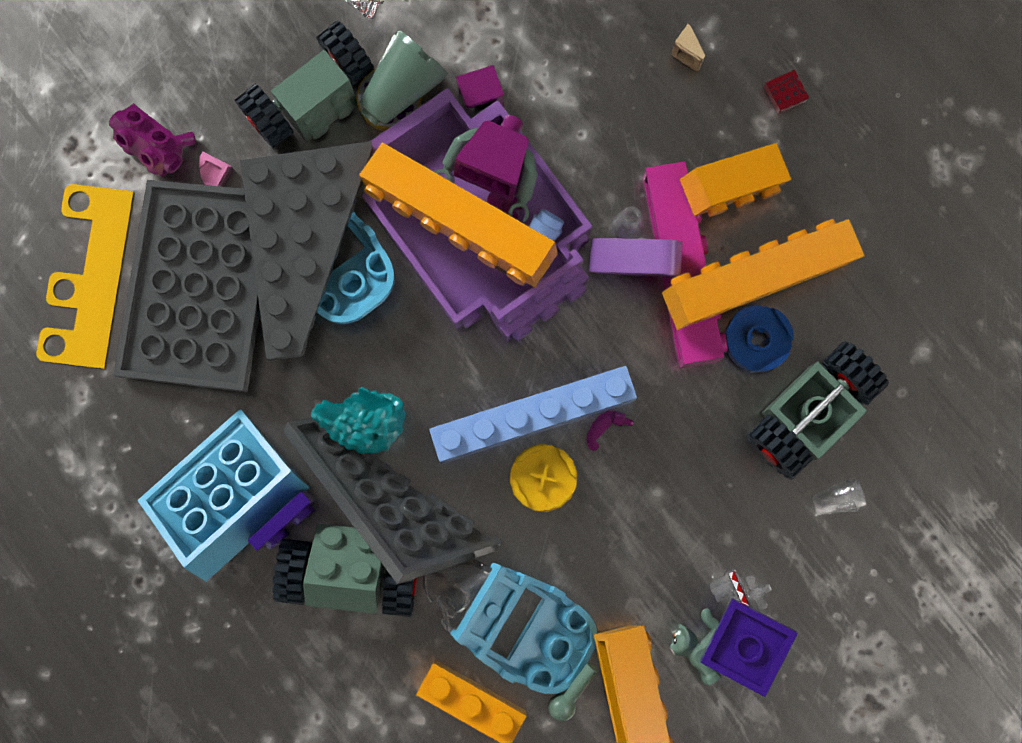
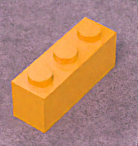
[680,143,792,217]
[416,659,527,743]

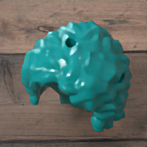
[311,387,406,454]

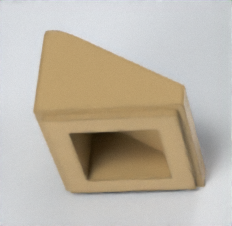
[671,24,705,72]

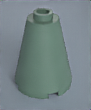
[359,30,448,125]

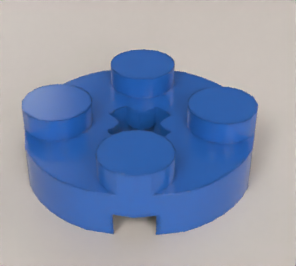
[724,305,794,373]

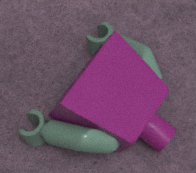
[434,115,537,222]

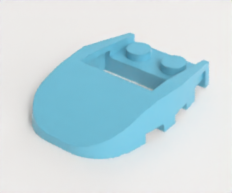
[317,211,395,325]
[450,563,597,694]

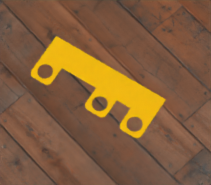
[36,184,134,369]

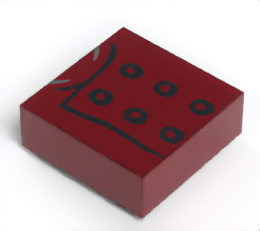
[763,70,809,115]

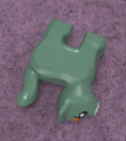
[670,608,722,686]

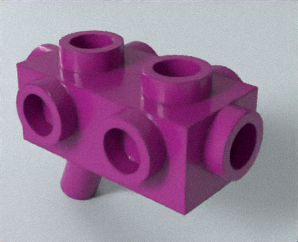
[109,103,196,177]

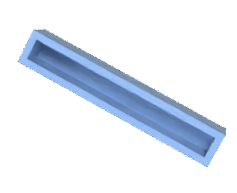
[429,366,637,464]

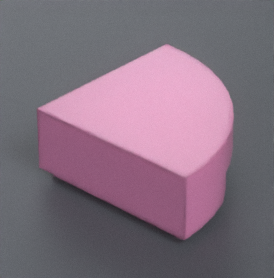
[199,151,234,187]

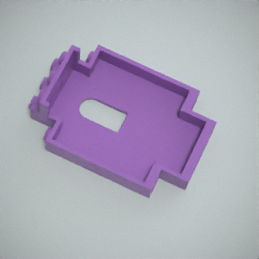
[362,88,592,342]

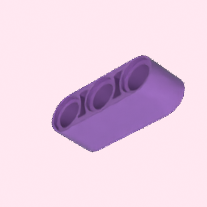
[589,238,683,277]

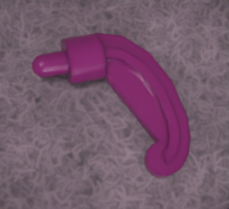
[587,410,634,451]

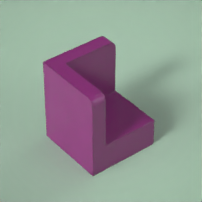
[456,65,504,108]

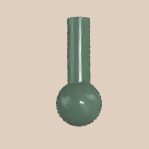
[548,662,599,721]

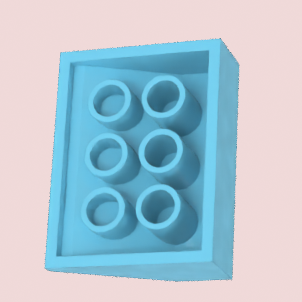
[138,409,310,582]

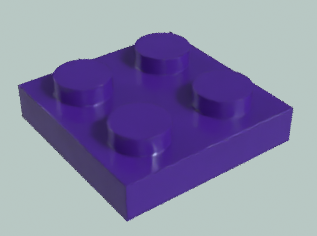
[247,490,318,551]
[700,598,798,697]

